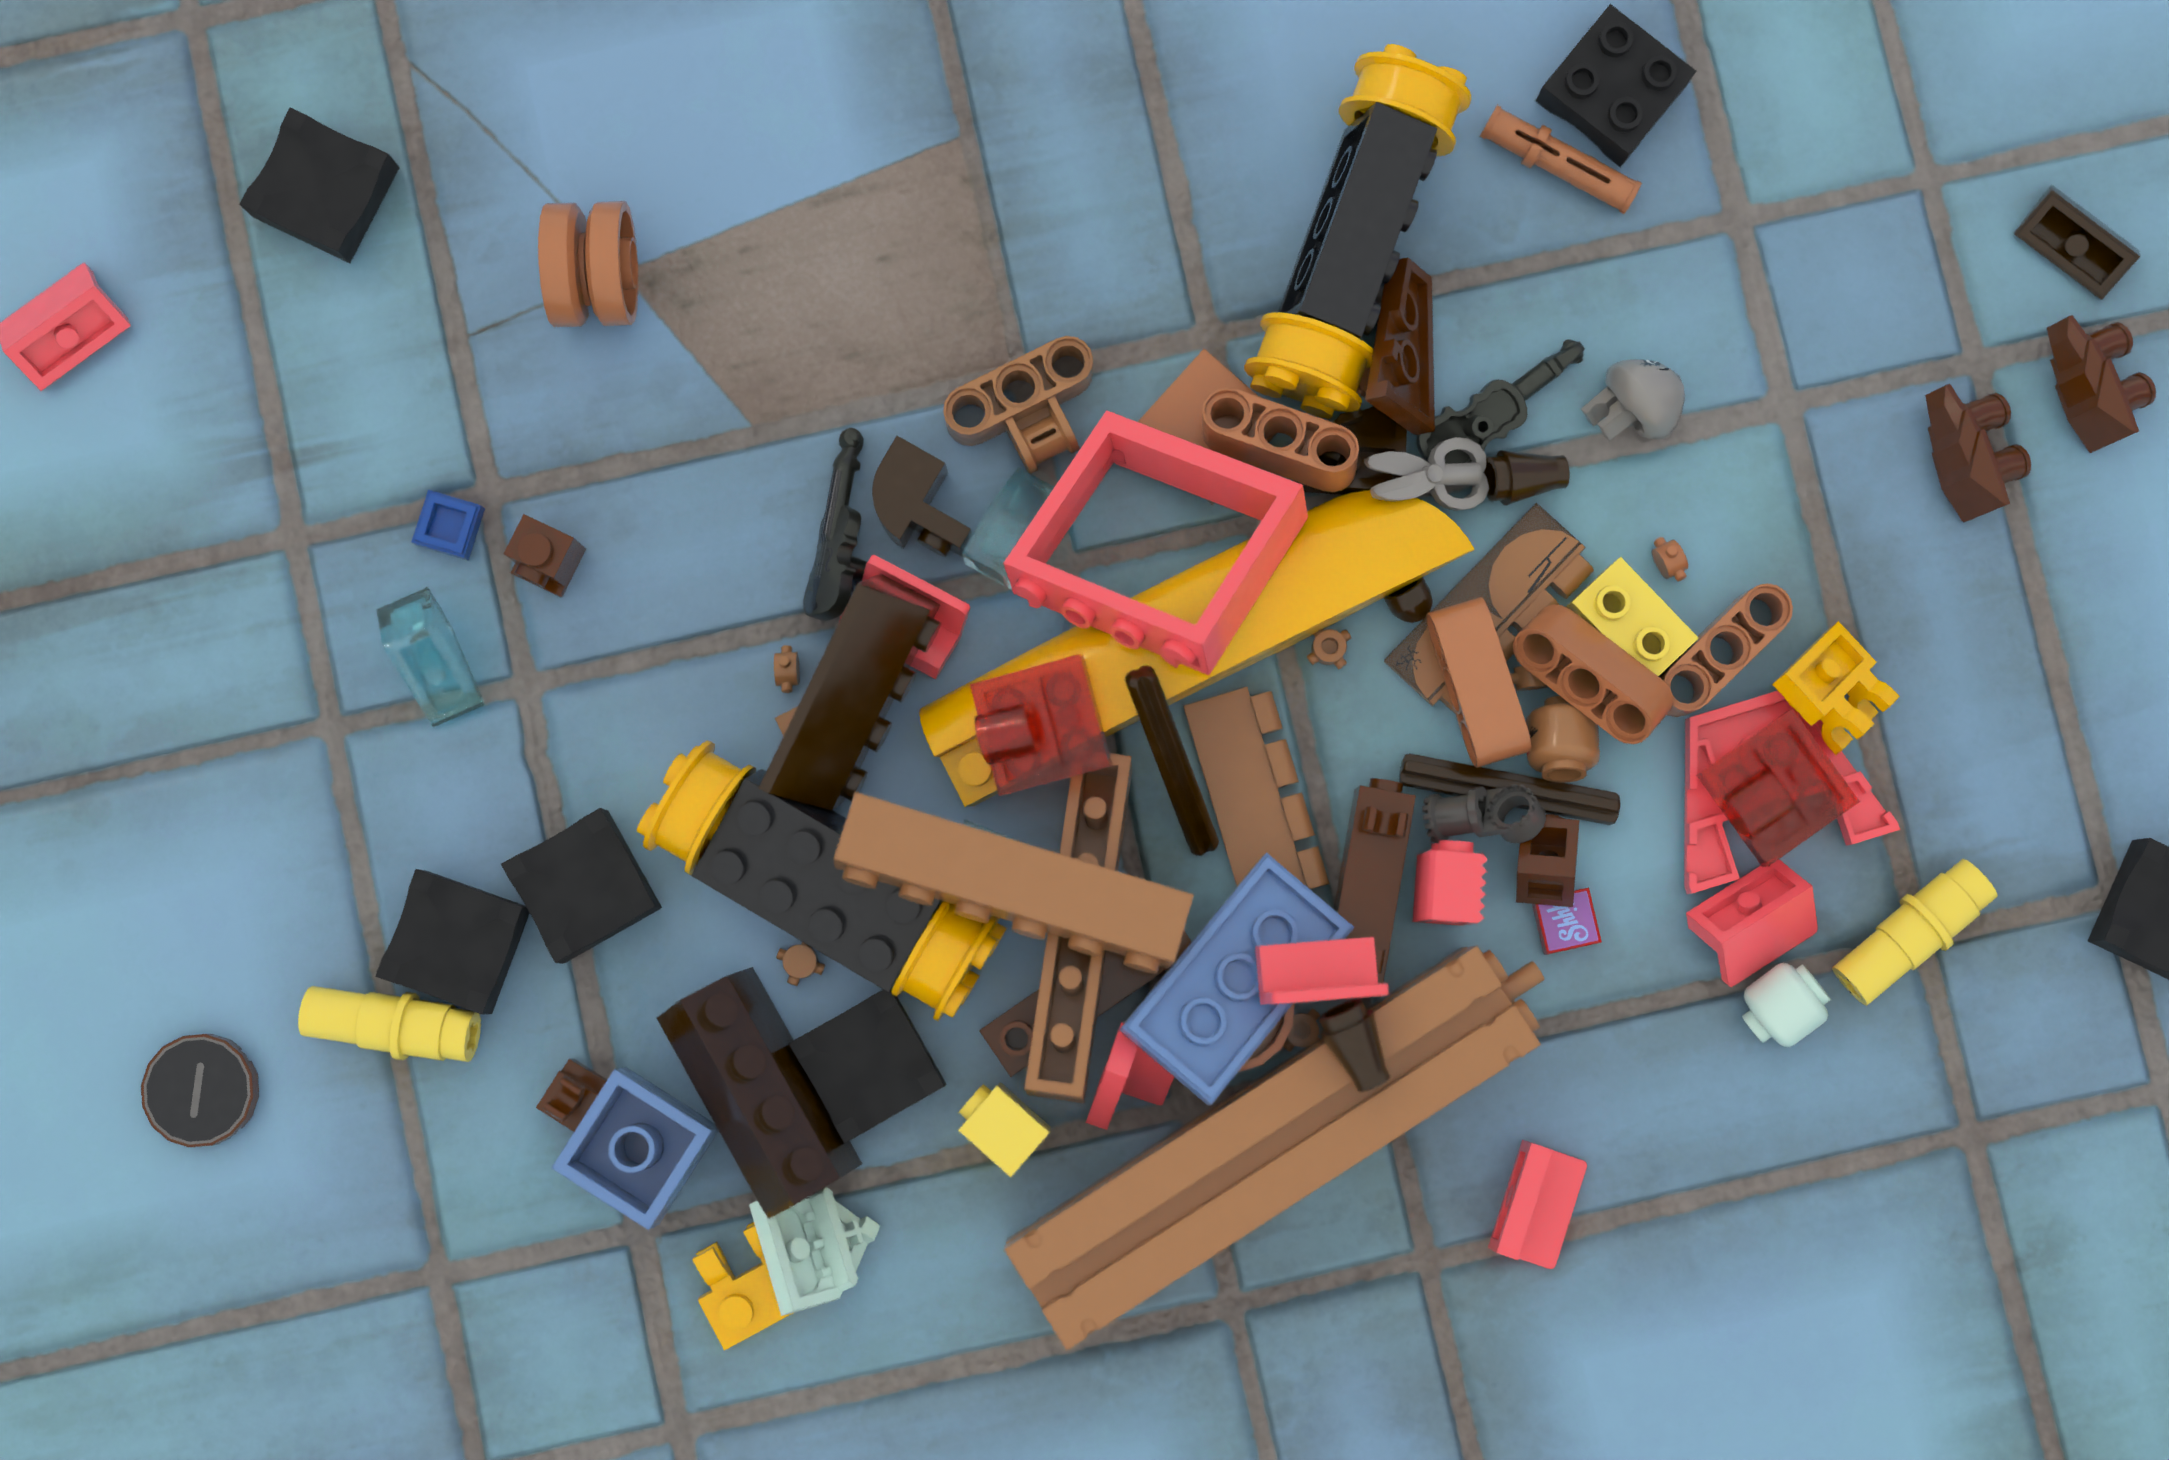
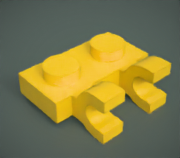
[1772,621,1900,755]
[692,1221,795,1351]

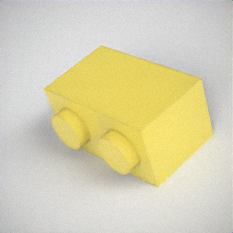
[958,1082,1051,1177]

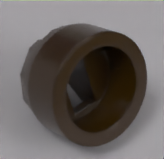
[1384,577,1433,623]

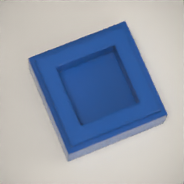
[411,490,485,561]

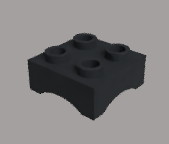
[1535,4,1696,167]
[239,107,400,263]
[501,808,662,964]
[2088,838,2169,980]
[375,869,530,1015]
[789,988,947,1144]

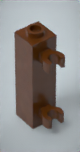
[1333,778,1416,997]

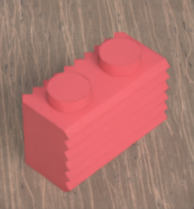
[1412,840,1488,926]

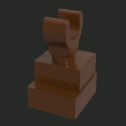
[536,1058,607,1132]

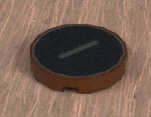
[141,1034,259,1148]

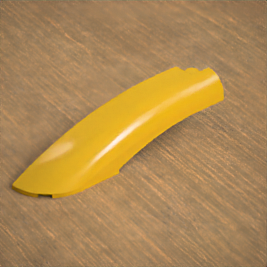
[919,490,1475,807]

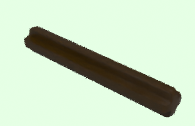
[1125,665,1219,856]
[1399,754,1621,825]

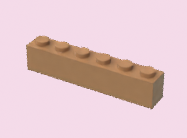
[1024,749,1132,1104]
[834,792,1194,974]

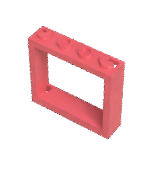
[1003,410,1308,675]

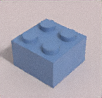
[552,1067,719,1230]

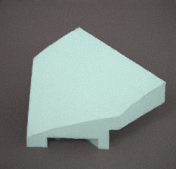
[749,1187,880,1316]

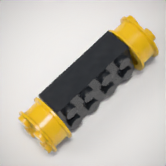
[1244,44,1472,419]
[636,740,1007,1021]

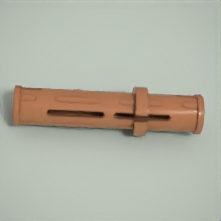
[1480,105,1642,214]

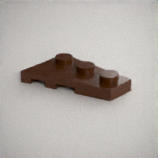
[1365,257,1435,435]

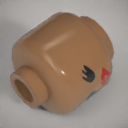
[1526,696,1600,783]

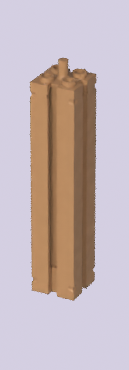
[1004,946,1545,1350]

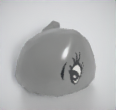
[1581,359,1685,441]

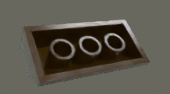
[758,574,941,811]
[657,967,862,1219]

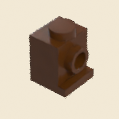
[504,514,586,598]
[1516,814,1580,907]

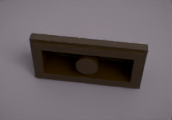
[2014,185,2141,300]

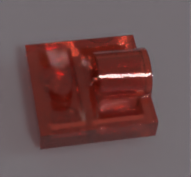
[970,654,1113,796]
[1696,709,1860,868]

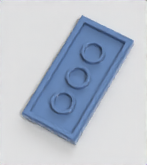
[1119,853,1354,1105]

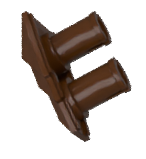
[2047,315,2156,453]
[1925,384,2031,523]

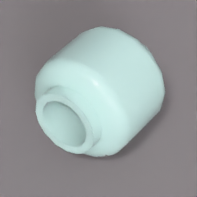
[1742,963,1831,1047]

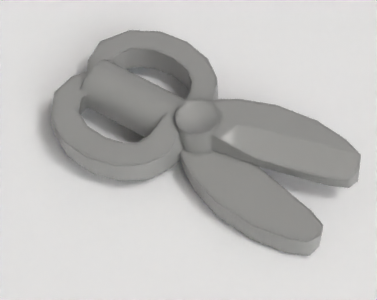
[1364,437,1489,511]

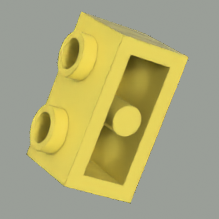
[1566,557,1699,676]

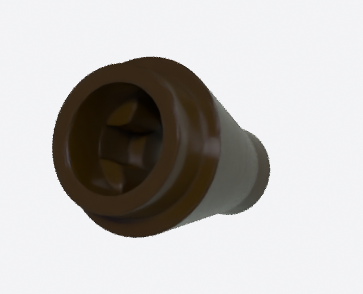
[1483,450,1570,506]
[1319,999,1390,1092]

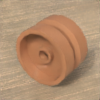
[538,201,639,327]

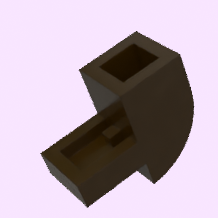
[872,436,973,557]

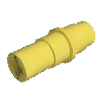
[1832,859,1998,1006]
[298,986,481,1062]

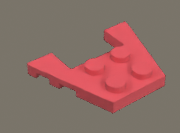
[1684,690,1900,894]

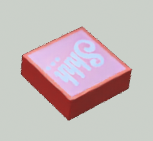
[1532,887,1602,955]

